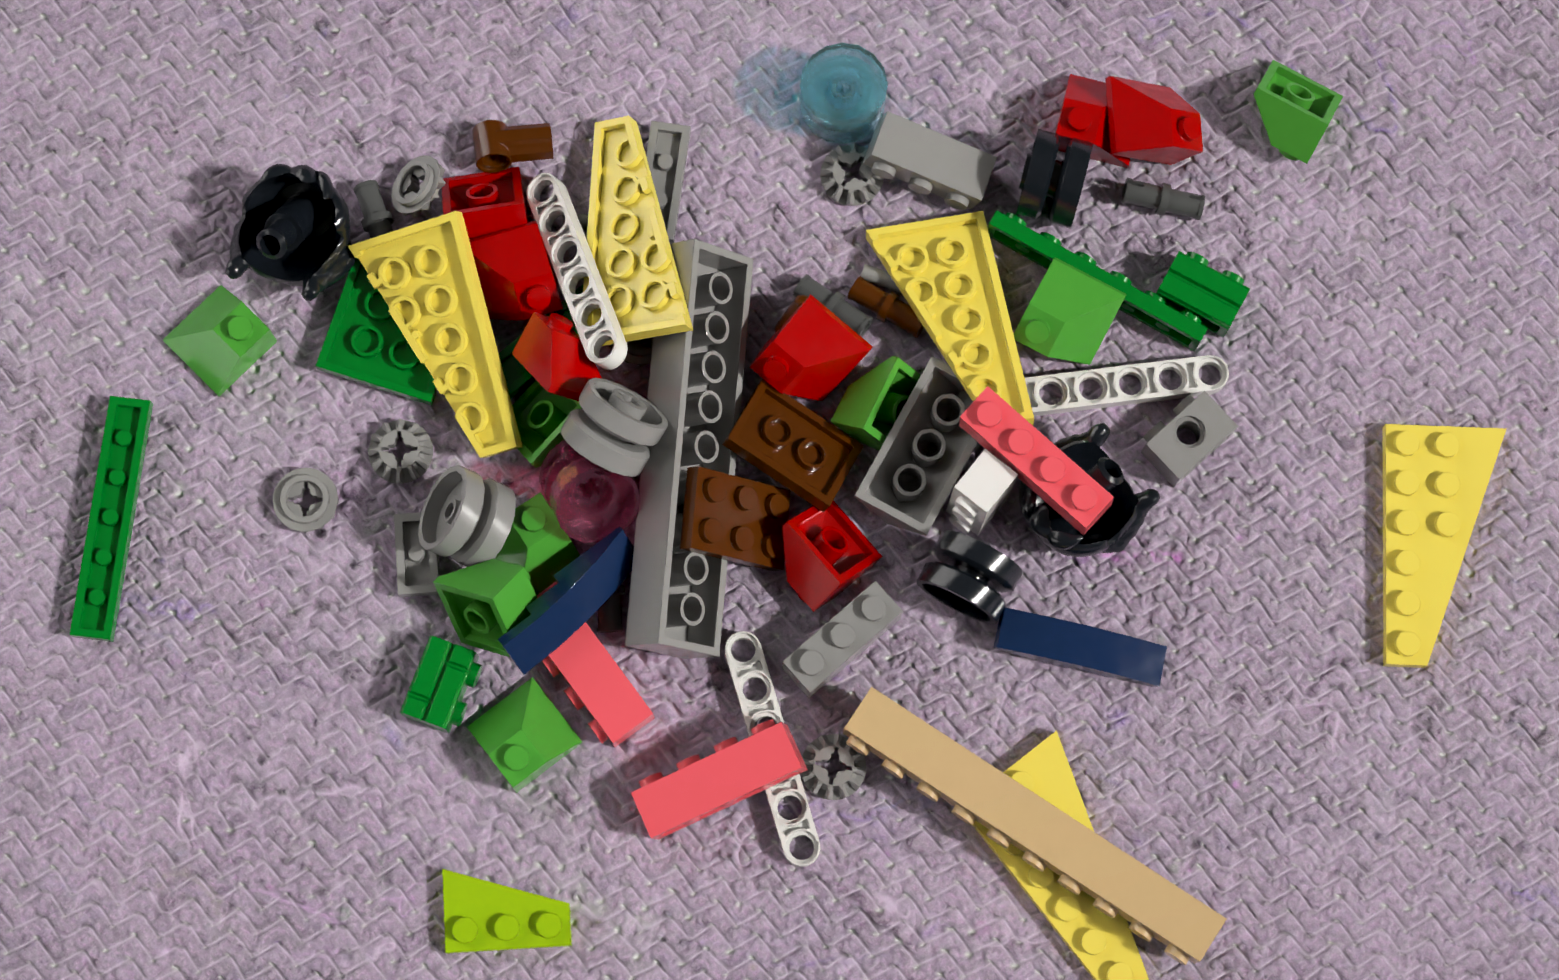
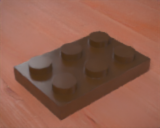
[722,379,863,512]
[680,466,791,571]

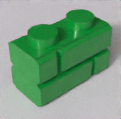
[1156,251,1250,338]
[400,635,483,733]

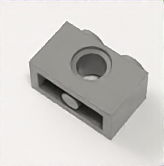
[1141,391,1238,487]

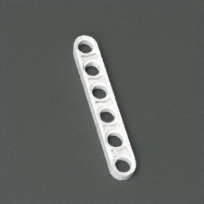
[526,173,628,370]
[1025,355,1229,416]
[725,631,820,867]

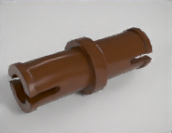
[847,276,924,338]

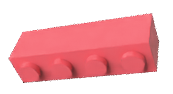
[959,386,1114,536]
[537,582,655,748]
[631,719,808,840]

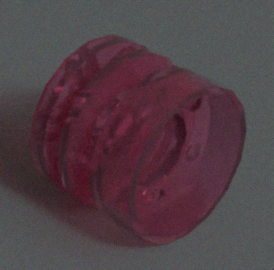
[539,440,640,543]

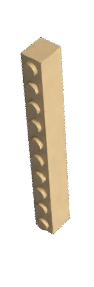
[843,687,1227,965]

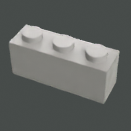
[862,111,997,210]
[782,581,903,699]

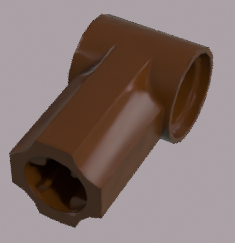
[472,120,554,173]

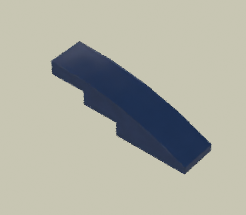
[498,526,634,675]
[993,608,1167,687]

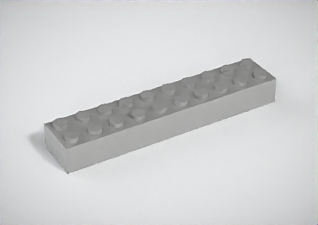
[625,239,753,659]

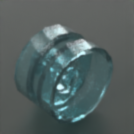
[799,43,888,144]

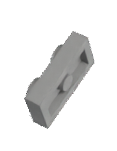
[394,512,440,597]

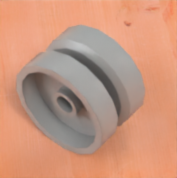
[561,378,668,477]
[418,465,516,567]

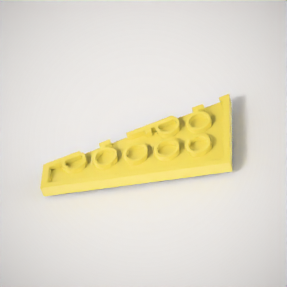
[583,115,693,346]
[348,211,523,458]
[866,211,1034,425]
[1382,424,1507,668]
[973,730,1149,980]

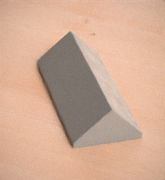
[854,356,977,536]

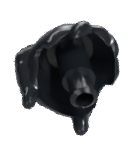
[226,164,356,301]
[1019,423,1160,557]

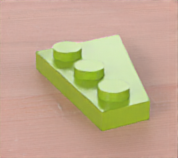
[442,869,572,954]

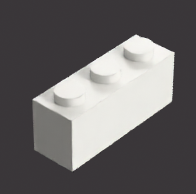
[946,449,1018,536]

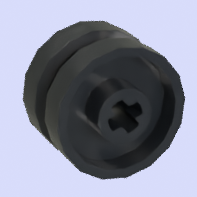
[1016,129,1093,228]
[916,530,1023,624]

